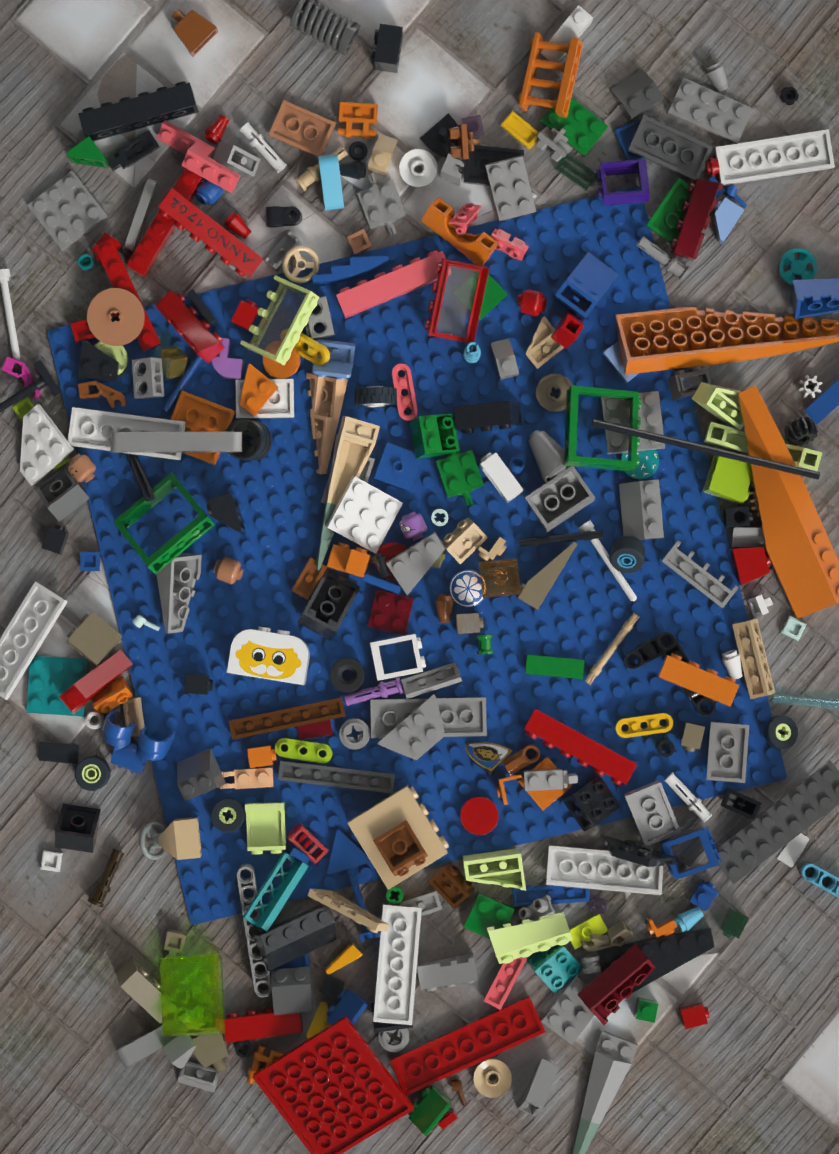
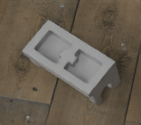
[440,153,464,186]
[263,231,302,272]

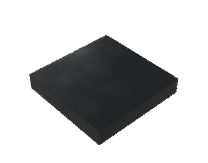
[187,289,219,328]

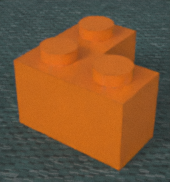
[327,542,371,578]

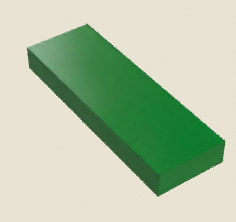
[525,655,585,679]

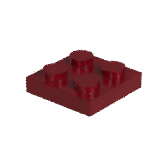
[368,590,414,636]

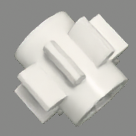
[798,375,822,399]

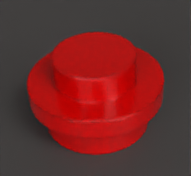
[706,157,720,176]

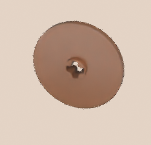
[87,288,145,346]

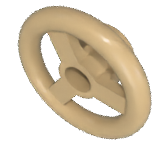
[282,245,320,283]

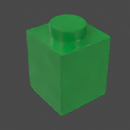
[634,997,658,1023]

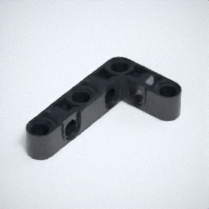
[623,632,715,716]

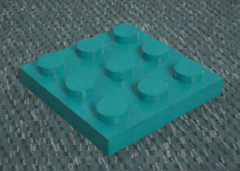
[26,656,88,717]

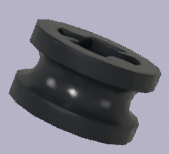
[657,740,675,757]
[235,1040,253,1058]

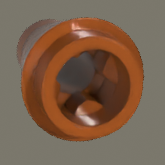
[435,594,454,623]

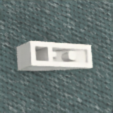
[540,5,593,62]

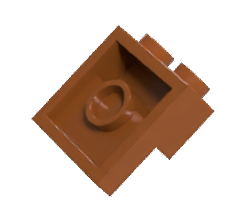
[373,820,428,877]

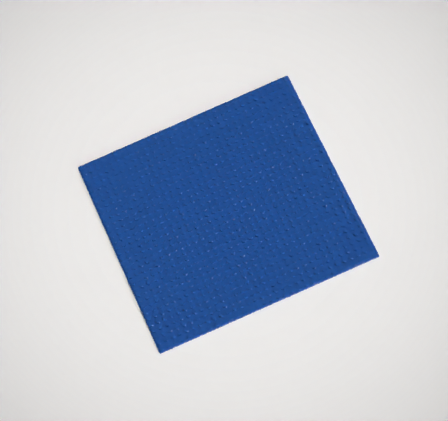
[48,186,787,925]

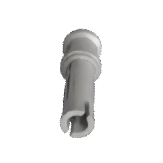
[636,236,691,281]

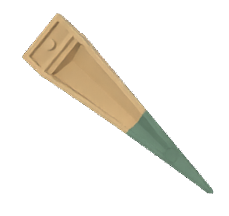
[316,416,380,570]

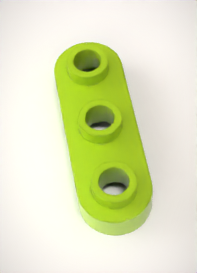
[275,738,333,763]

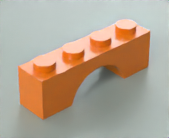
[420,197,499,266]

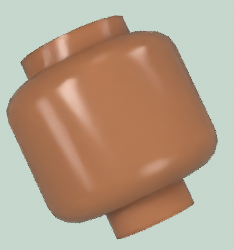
[67,454,96,483]
[214,556,244,584]

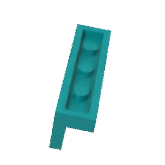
[242,852,309,932]

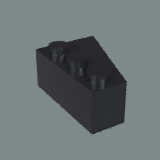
[454,400,522,434]

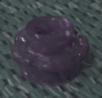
[589,897,607,916]

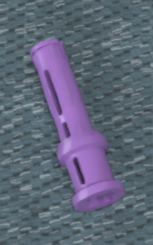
[344,677,404,706]

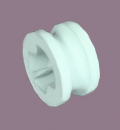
[431,509,448,526]

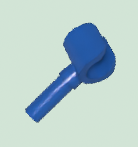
[725,184,747,208]

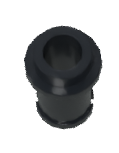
[371,553,391,579]

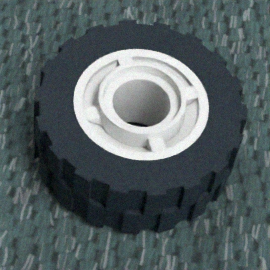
[354,386,397,407]

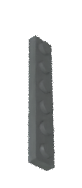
[278,761,395,794]

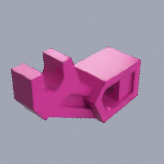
[2,357,41,400]

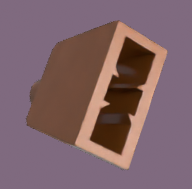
[171,9,218,57]

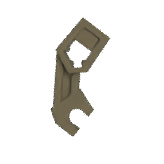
[581,920,634,952]

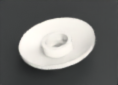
[399,149,437,187]

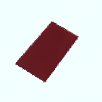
[297,720,333,740]

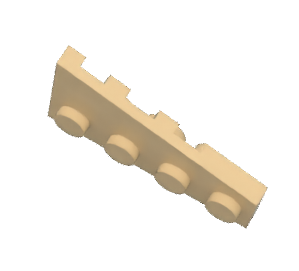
[307,889,389,933]

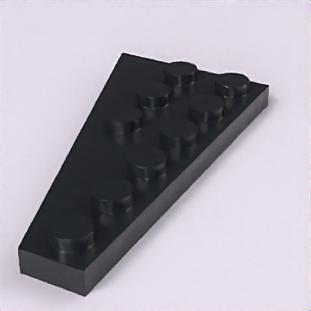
[597,927,714,993]

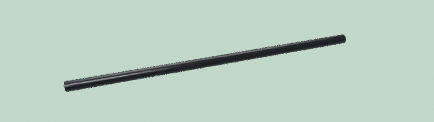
[592,419,820,480]

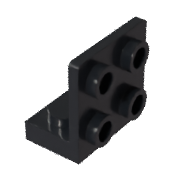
[562,775,620,832]

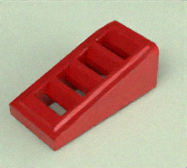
[286,823,329,865]

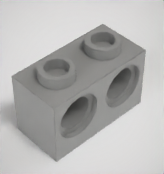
[305,296,335,340]
[131,357,164,399]

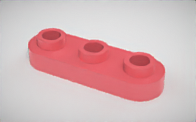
[392,364,418,421]

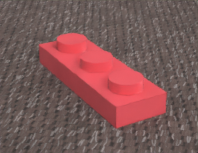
[483,957,527,1010]

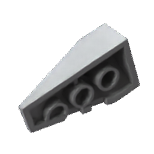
[156,553,202,634]

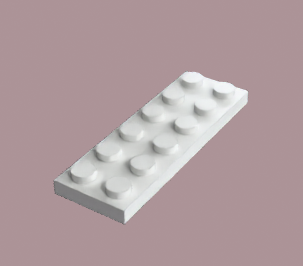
[715,129,835,186]
[68,407,186,460]
[0,581,68,700]
[546,846,663,895]
[373,905,422,1025]

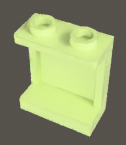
[245,802,286,854]

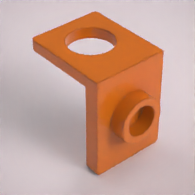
[496,774,522,805]

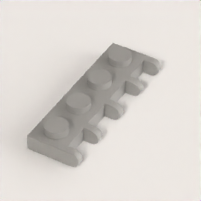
[661,540,739,608]

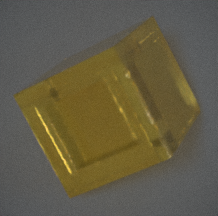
[160,347,188,379]

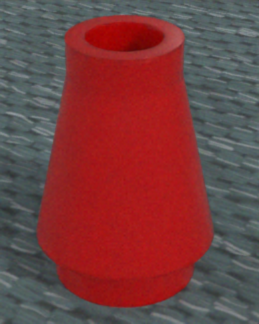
[204,115,229,144]
[224,212,252,240]

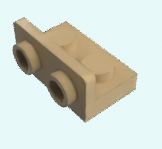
[442,518,488,564]

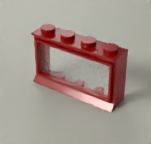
[424,258,489,343]

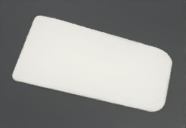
[777,833,809,868]

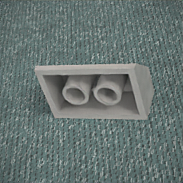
[525,466,595,532]
[619,480,664,540]

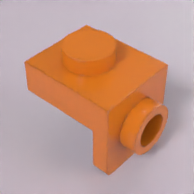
[646,917,677,937]

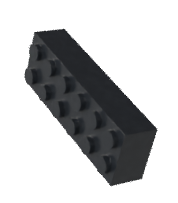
[78,81,199,142]

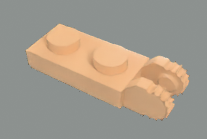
[220,767,274,789]

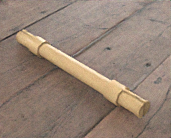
[583,612,640,685]

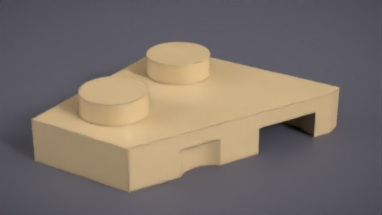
[525,316,564,369]

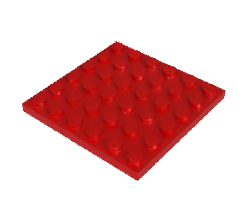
[253,1016,414,1154]

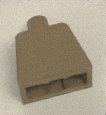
[192,1023,230,1073]

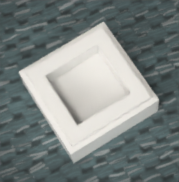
[40,850,63,872]

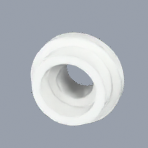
[85,710,104,729]

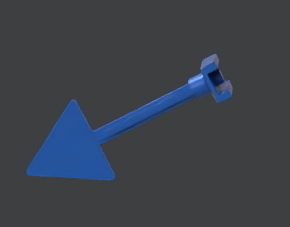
[327,829,381,942]

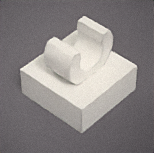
[747,595,773,618]

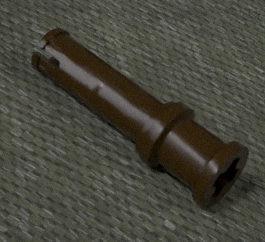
[87,848,125,907]

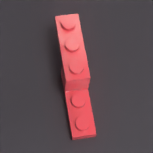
[156,120,241,193]

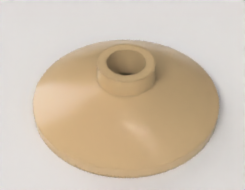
[473,1059,512,1098]

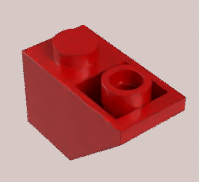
[551,309,584,348]

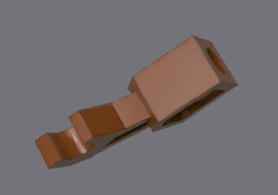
[78,381,127,409]

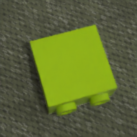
[703,455,753,504]

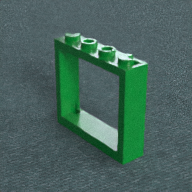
[564,385,641,471]
[113,473,215,574]

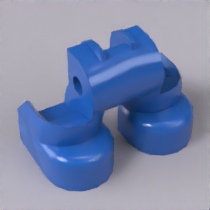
[102,708,176,774]

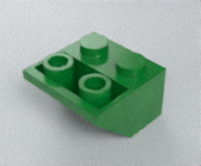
[410,413,460,459]

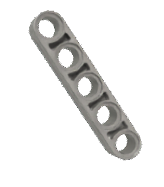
[116,1005,208,1068]

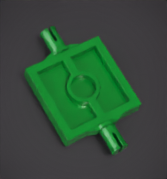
[435,450,484,506]

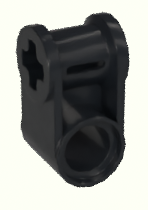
[265,206,303,228]

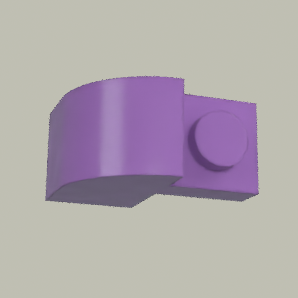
[212,338,244,380]

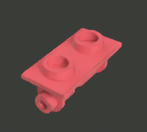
[449,203,482,235]
[491,228,529,261]

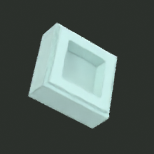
[780,615,807,641]

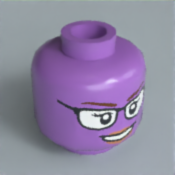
[399,512,427,541]

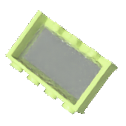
[240,275,319,366]

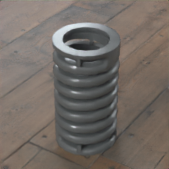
[290,0,361,55]

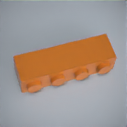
[657,653,739,707]

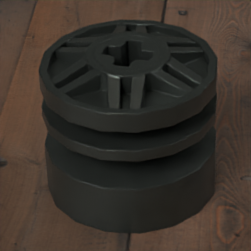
[225,419,273,461]

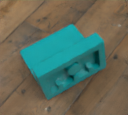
[526,945,583,993]

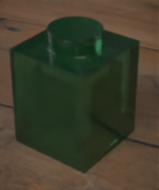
[720,908,749,940]

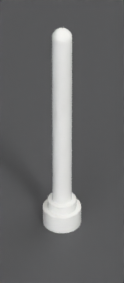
[0,269,20,360]
[578,520,637,601]

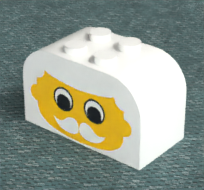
[227,627,310,685]

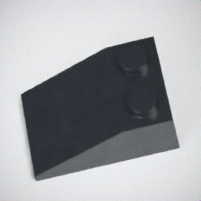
[297,569,360,641]

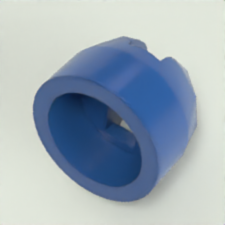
[509,457,525,474]

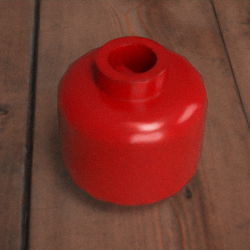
[517,289,547,316]

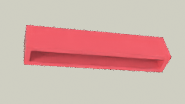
[336,250,452,319]

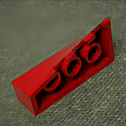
[155,290,225,364]

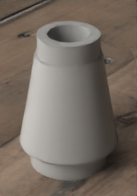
[706,62,729,92]

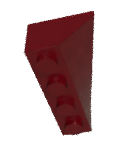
[670,179,723,261]
[577,944,655,1025]

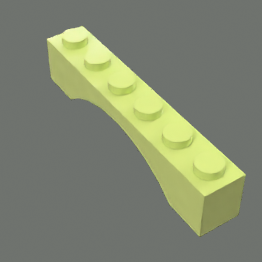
[703,422,822,471]

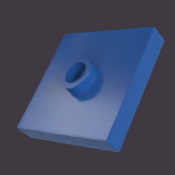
[374,442,422,491]

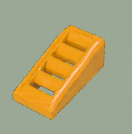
[325,942,363,974]

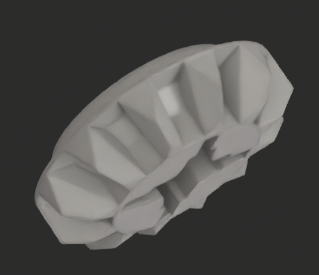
[339,719,370,750]
[378,1028,409,1052]

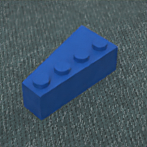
[790,278,839,319]

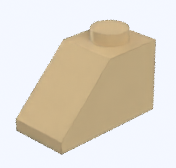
[367,134,398,176]

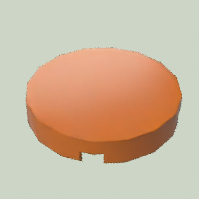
[263,341,300,379]

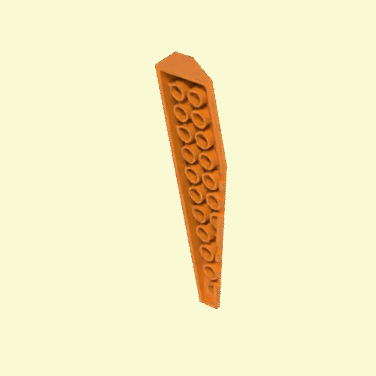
[615,307,839,375]

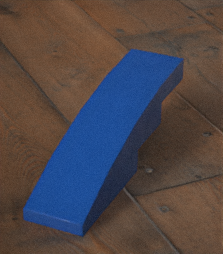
[312,256,389,285]
[804,378,839,424]

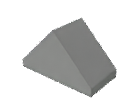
[162,1030,196,1069]

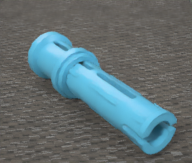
[463,342,481,363]

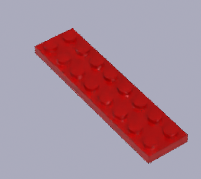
[389,996,546,1096]

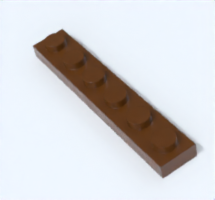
[228,697,346,740]

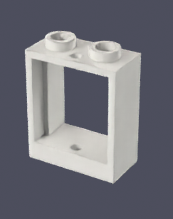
[480,452,523,503]
[370,634,426,681]

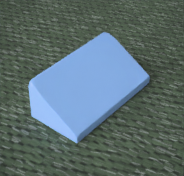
[603,342,639,383]

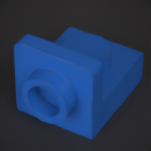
[689,881,719,912]

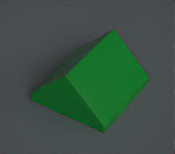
[67,136,109,169]

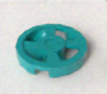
[778,248,817,286]

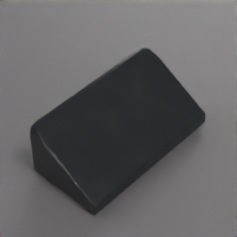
[39,741,79,764]

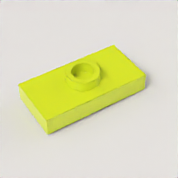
[570,914,608,949]

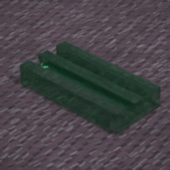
[555,154,596,191]

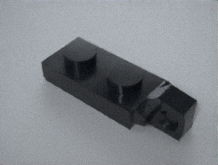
[108,131,160,171]

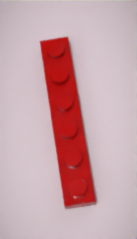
[94,238,161,351]

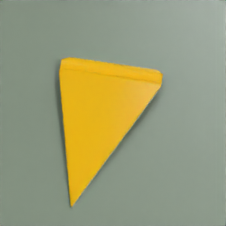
[307,1001,330,1039]

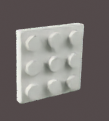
[326,476,403,554]

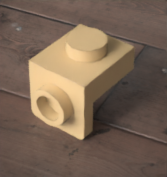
[477,537,507,561]

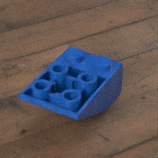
[554,252,619,321]

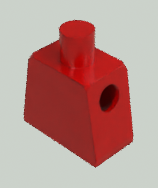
[731,547,772,585]

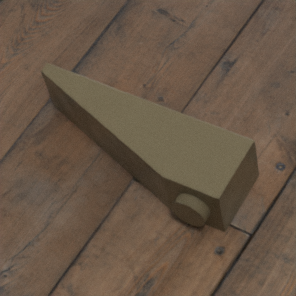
[516,542,577,610]
[455,613,484,634]

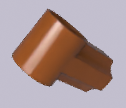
[503,744,540,776]

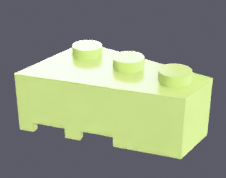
[463,848,526,891]

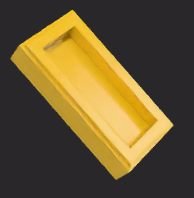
[500,110,539,150]

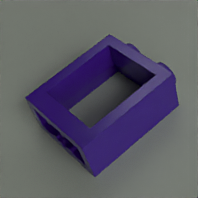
[596,159,650,206]

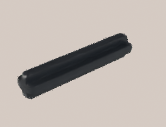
[126,454,155,502]

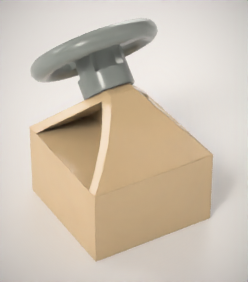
[139,816,202,860]

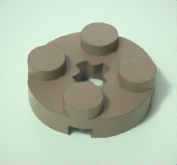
[536,374,573,412]

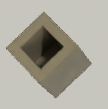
[679,722,705,752]

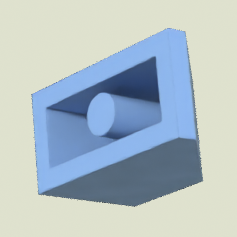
[713,197,744,244]

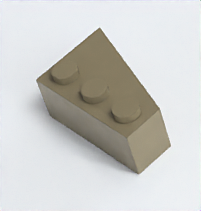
[116,957,177,1024]

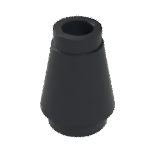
[339,161,366,180]

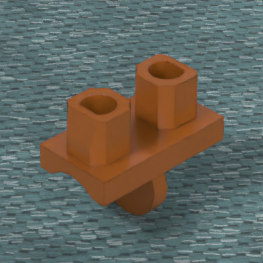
[447,124,479,160]

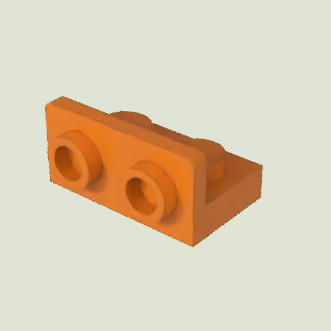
[92,676,133,716]

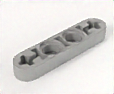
[125,178,158,251]

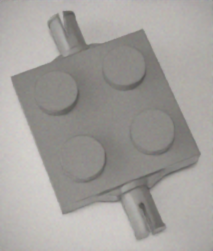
[357,173,407,236]

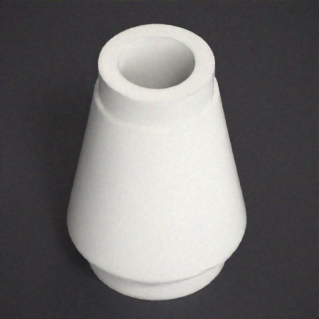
[721,650,742,679]

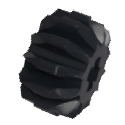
[785,417,818,446]

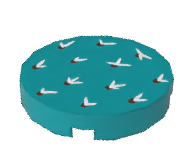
[621,450,659,480]

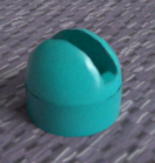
[78,254,94,271]

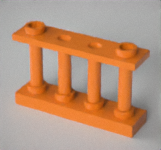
[518,32,583,118]

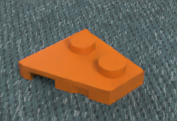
[239,364,279,417]

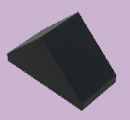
[720,788,763,821]

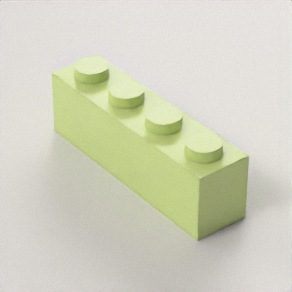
[487,912,573,964]

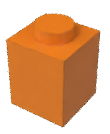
[247,745,277,768]

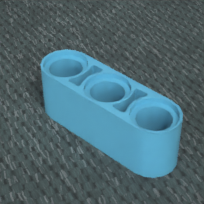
[318,154,344,211]
[800,863,839,898]

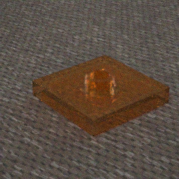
[479,559,521,598]

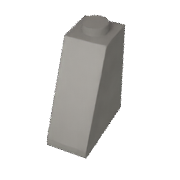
[518,1059,559,1117]

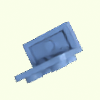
[312,339,356,380]

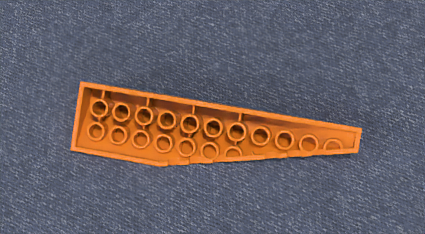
[737,385,839,619]

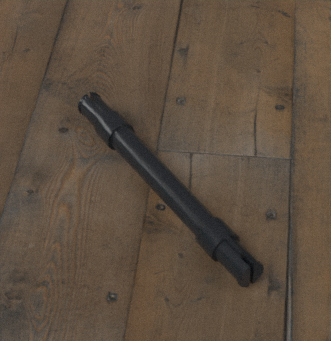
[519,530,604,547]

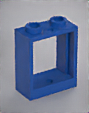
[661,826,722,880]

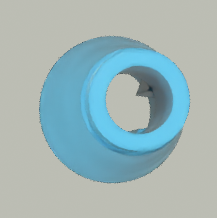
[674,906,704,932]

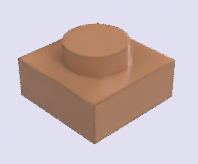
[347,229,372,255]

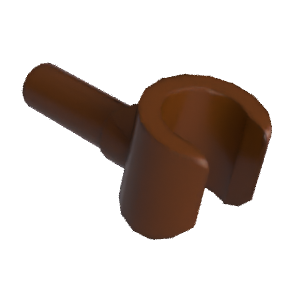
[451,1079,467,1106]

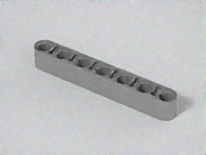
[111,432,242,453]
[237,863,272,997]

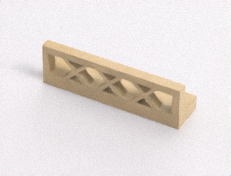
[732,618,775,699]

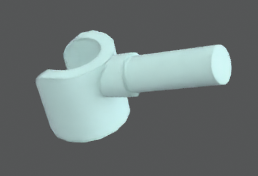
[132,615,160,631]

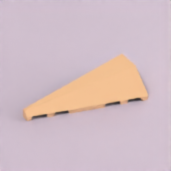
[306,373,348,474]

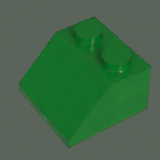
[463,892,514,939]
[408,1085,451,1136]

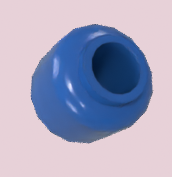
[195,178,223,205]

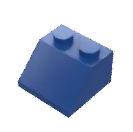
[326,987,368,1025]

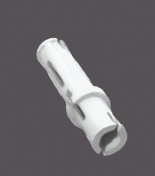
[239,122,287,173]
[664,772,712,823]

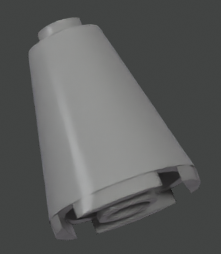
[528,430,571,483]

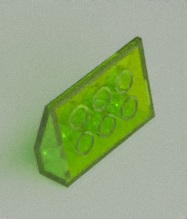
[160,953,225,1036]

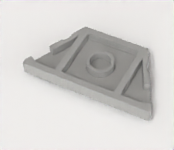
[378,694,445,760]

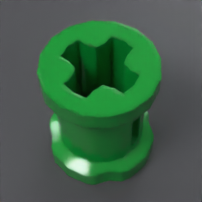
[476,634,494,655]
[386,886,403,904]

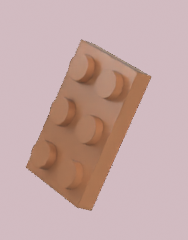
[268,100,336,158]

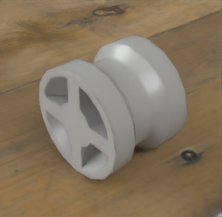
[580,955,601,974]

